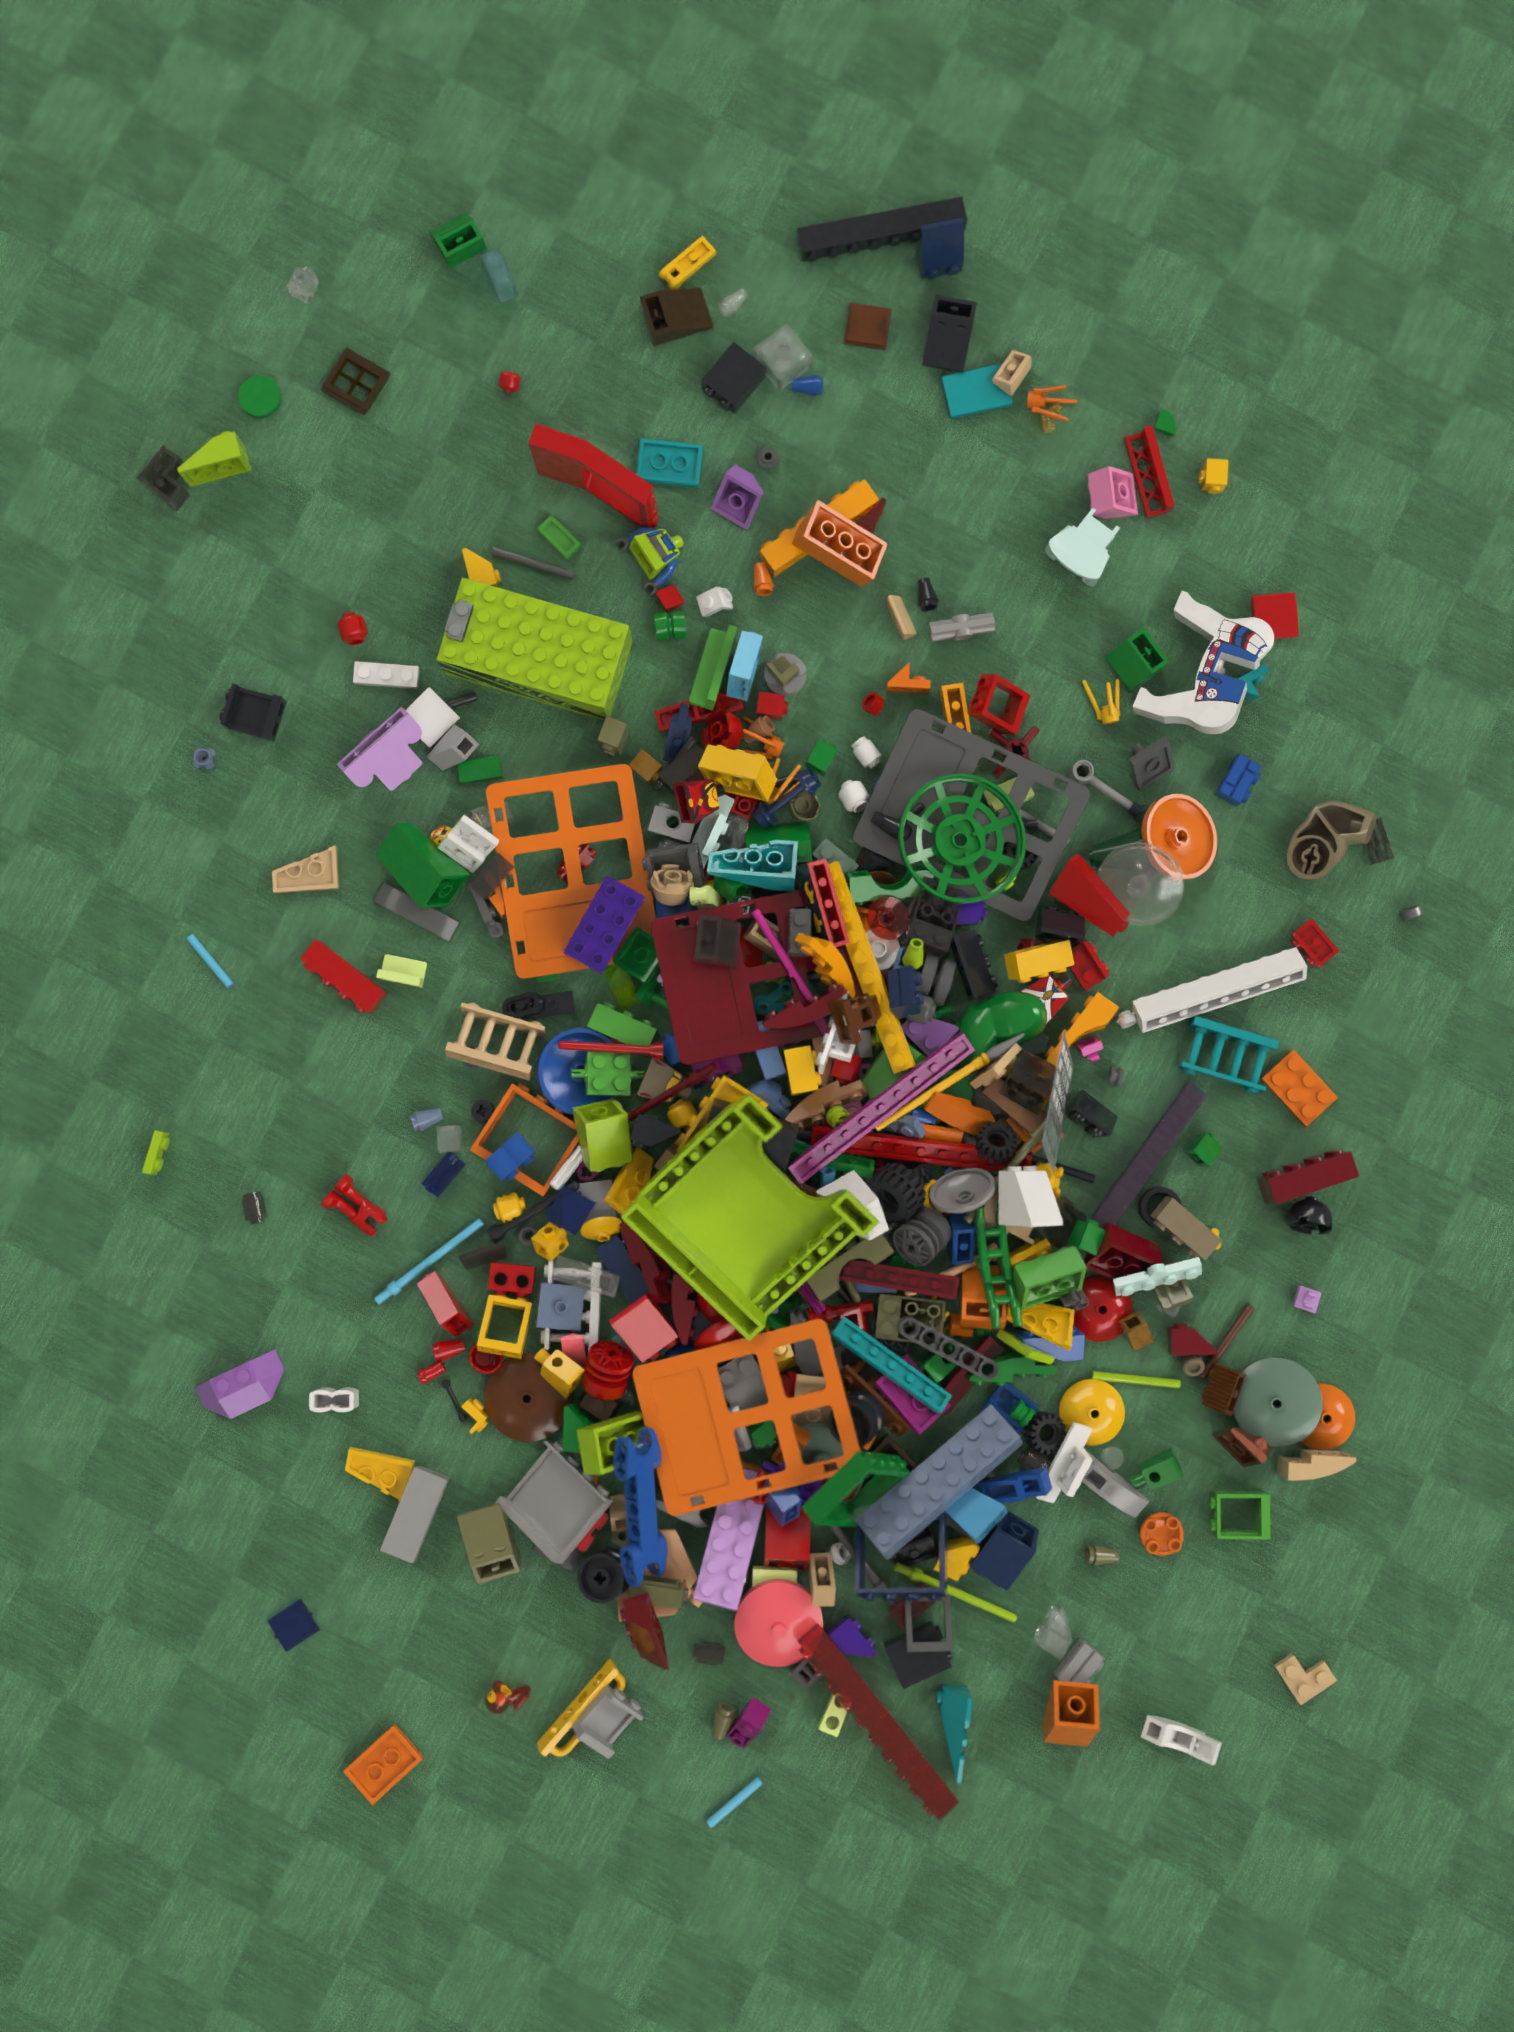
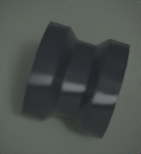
[471,1100,495,1122]

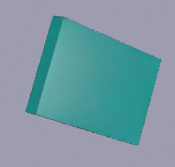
[941,363,1013,419]
[636,438,703,488]

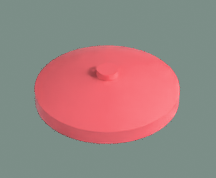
[734,1579,823,1667]

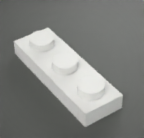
[353,661,420,689]

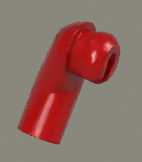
[751,1470,767,1505]

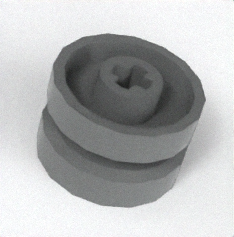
[919,952,956,1007]

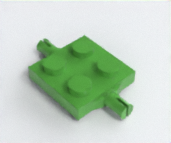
[570,1051,645,1096]

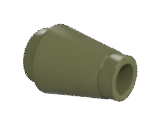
[1084,1544,1119,1567]
[712,1703,736,1740]

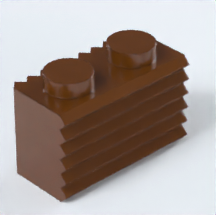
[1201,1363,1247,1416]

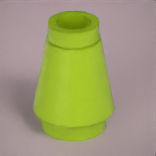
[902,938,924,970]

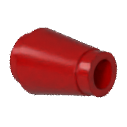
[432,1339,465,1362]

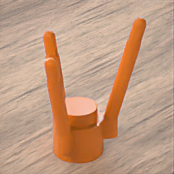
[1027,385,1078,422]
[741,716,785,760]

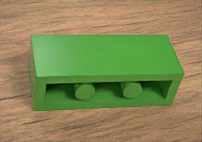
[587,1001,658,1046]

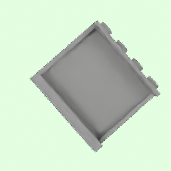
[495,1441,613,1564]

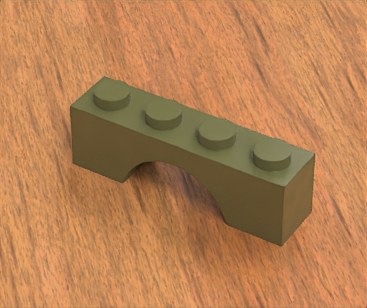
[806,1234,895,1302]

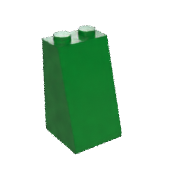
[375,822,470,909]

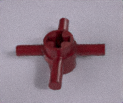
[989,726,1040,779]

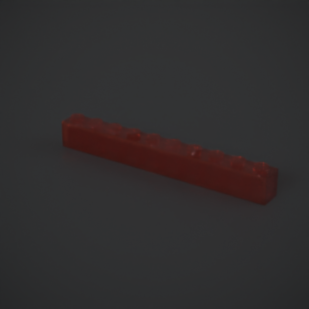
[798,1623,960,1820]

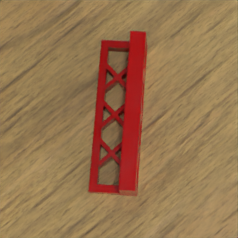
[1124,425,1175,519]

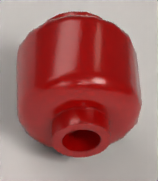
[337,612,368,646]

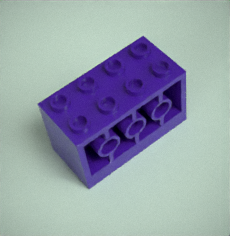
[563,875,645,975]

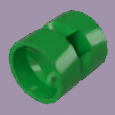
[654,610,687,641]

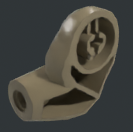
[1287,800,1376,880]

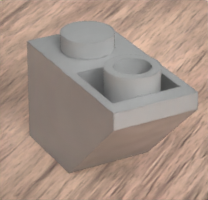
[427,724,479,770]

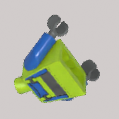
[616,527,684,597]

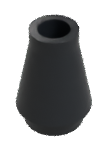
[918,578,939,612]

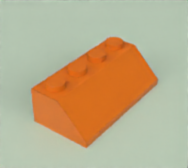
[792,500,888,587]

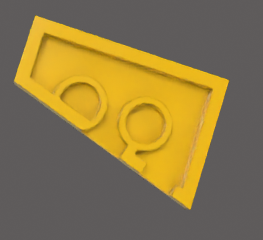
[1006,1303,1075,1351]
[345,1447,415,1502]

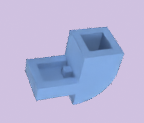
[747,1080,792,1120]

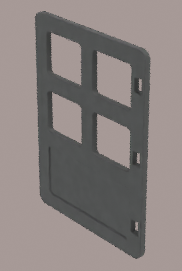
[853,709,1090,921]

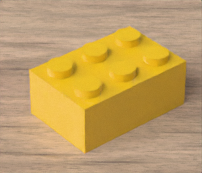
[698,745,777,802]
[783,1045,822,1097]

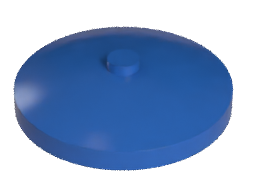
[537,1028,616,1115]

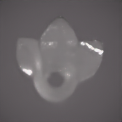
[717,815,749,850]

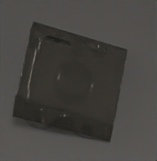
[1037,1196,1086,1249]

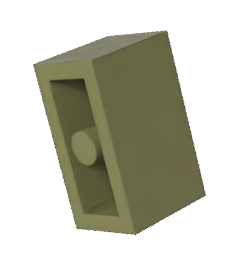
[597,716,629,757]

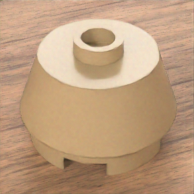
[650,864,694,906]

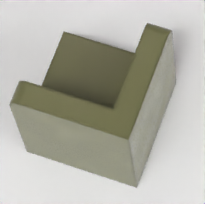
[766,656,800,688]

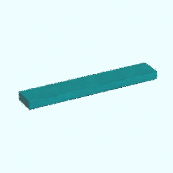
[830,1316,952,1415]

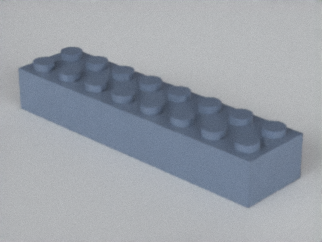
[855,1404,1023,1560]

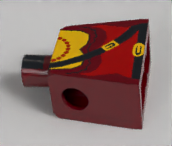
[672,779,725,824]

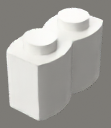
[309,1387,359,1412]

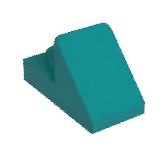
[1238,663,1270,701]

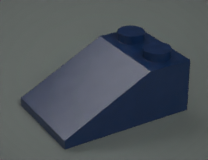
[916,218,964,280]

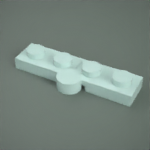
[1113,1257,1202,1296]

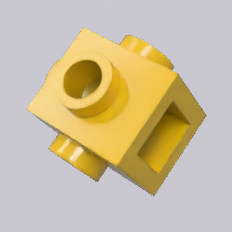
[531,1222,569,1262]

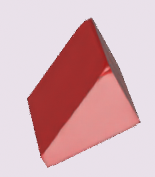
[655,584,685,613]

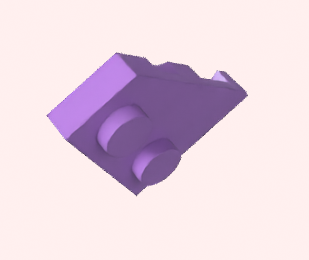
[901,1019,960,1057]

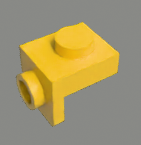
[461,1398,488,1434]

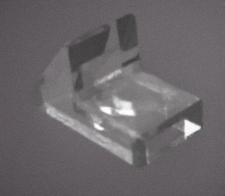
[467,800,515,833]

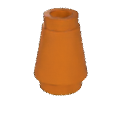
[753,562,774,596]

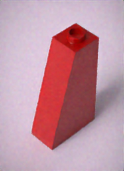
[1049,854,1131,937]

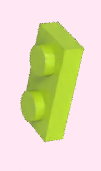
[142,1130,170,1175]

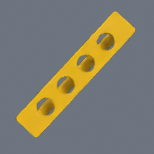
[537,1659,626,1757]

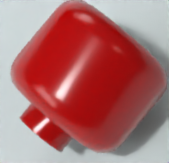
[498,371,521,394]

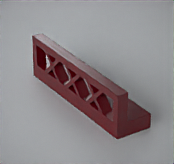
[941,1335,1004,1415]

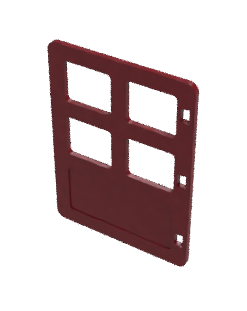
[651,890,867,1065]

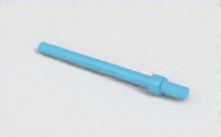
[374,1218,485,1305]

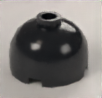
[1287,1196,1332,1235]

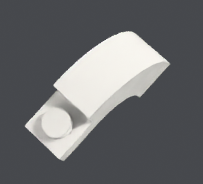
[1141,1715,1222,1765]

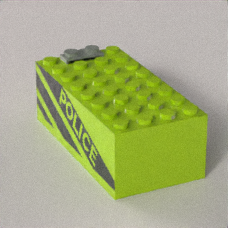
[436,577,633,721]

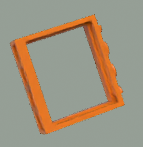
[470,1082,579,1197]

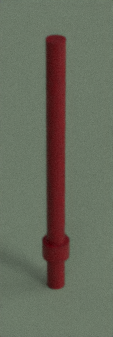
[628,1062,717,1123]

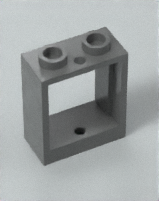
[904,1595,952,1652]

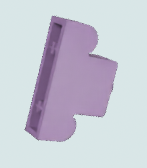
[337,707,422,791]

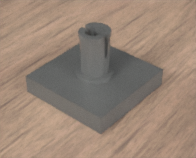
[1128,737,1175,791]

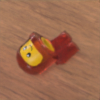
[485,1680,531,1714]

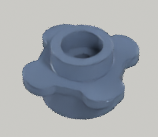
[193,747,216,769]

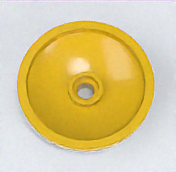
[1059,1379,1125,1445]

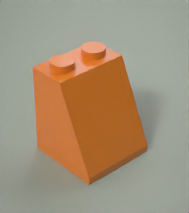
[1043,1680,1100,1747]

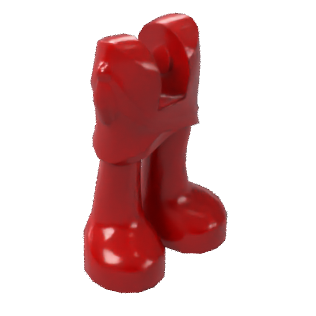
[320,1174,388,1237]

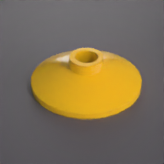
[580,1216,623,1242]

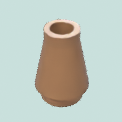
[742,715,775,744]

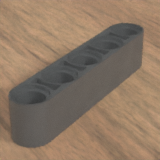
[896,1316,998,1380]

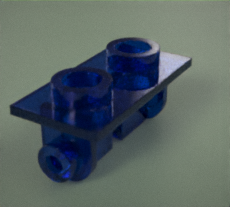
[421,1150,466,1198]

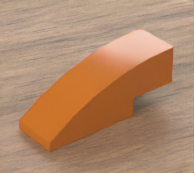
[924,1092,996,1136]

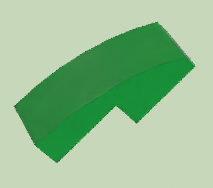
[766,1291,801,1329]

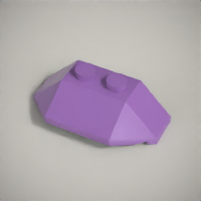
[195,1349,285,1419]

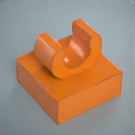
[948,1313,973,1340]

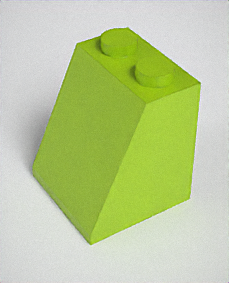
[572,1098,633,1172]

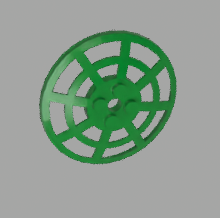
[898,773,1026,904]

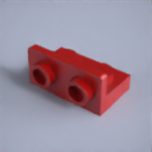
[1069,940,1109,992]

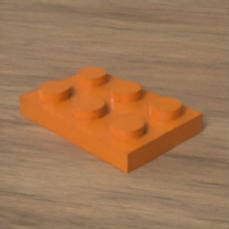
[1260,1049,1338,1127]
[343,1723,424,1805]

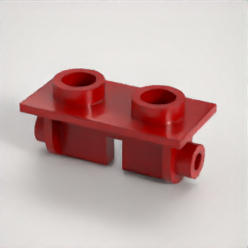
[556,844,597,884]

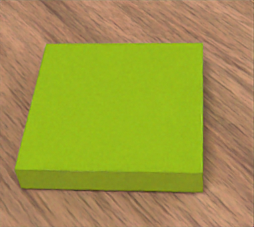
[996,1329,1055,1364]

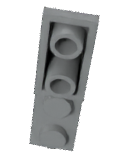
[1082,1447,1149,1518]

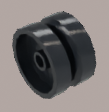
[828,1390,886,1448]
[577,1548,633,1604]

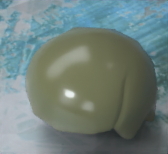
[788,790,821,822]

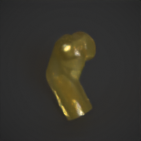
[1041,402,1063,432]

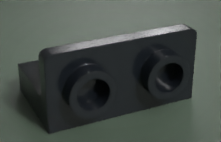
[892,1526,938,1566]

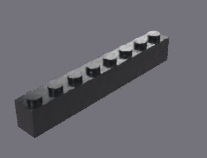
[797,196,967,262]

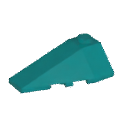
[707,840,798,892]
[936,1684,972,1784]

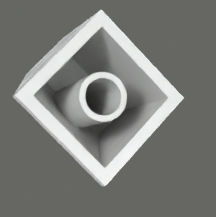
[999,1166,1063,1227]
[816,1170,889,1240]

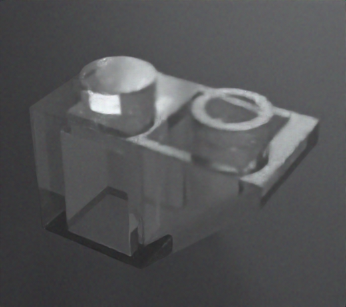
[1035,1603,1072,1660]

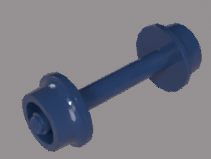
[752,768,821,829]

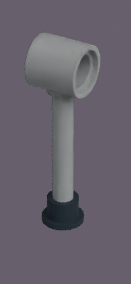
[1069,760,1145,820]

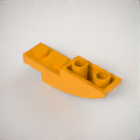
[794,933,855,998]

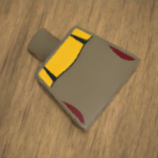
[637,1057,692,1104]

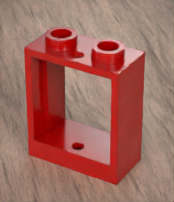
[967,674,1031,735]

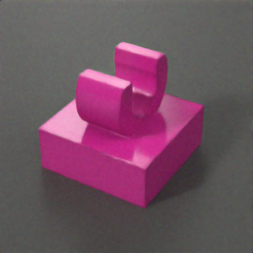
[1075,1035,1103,1063]

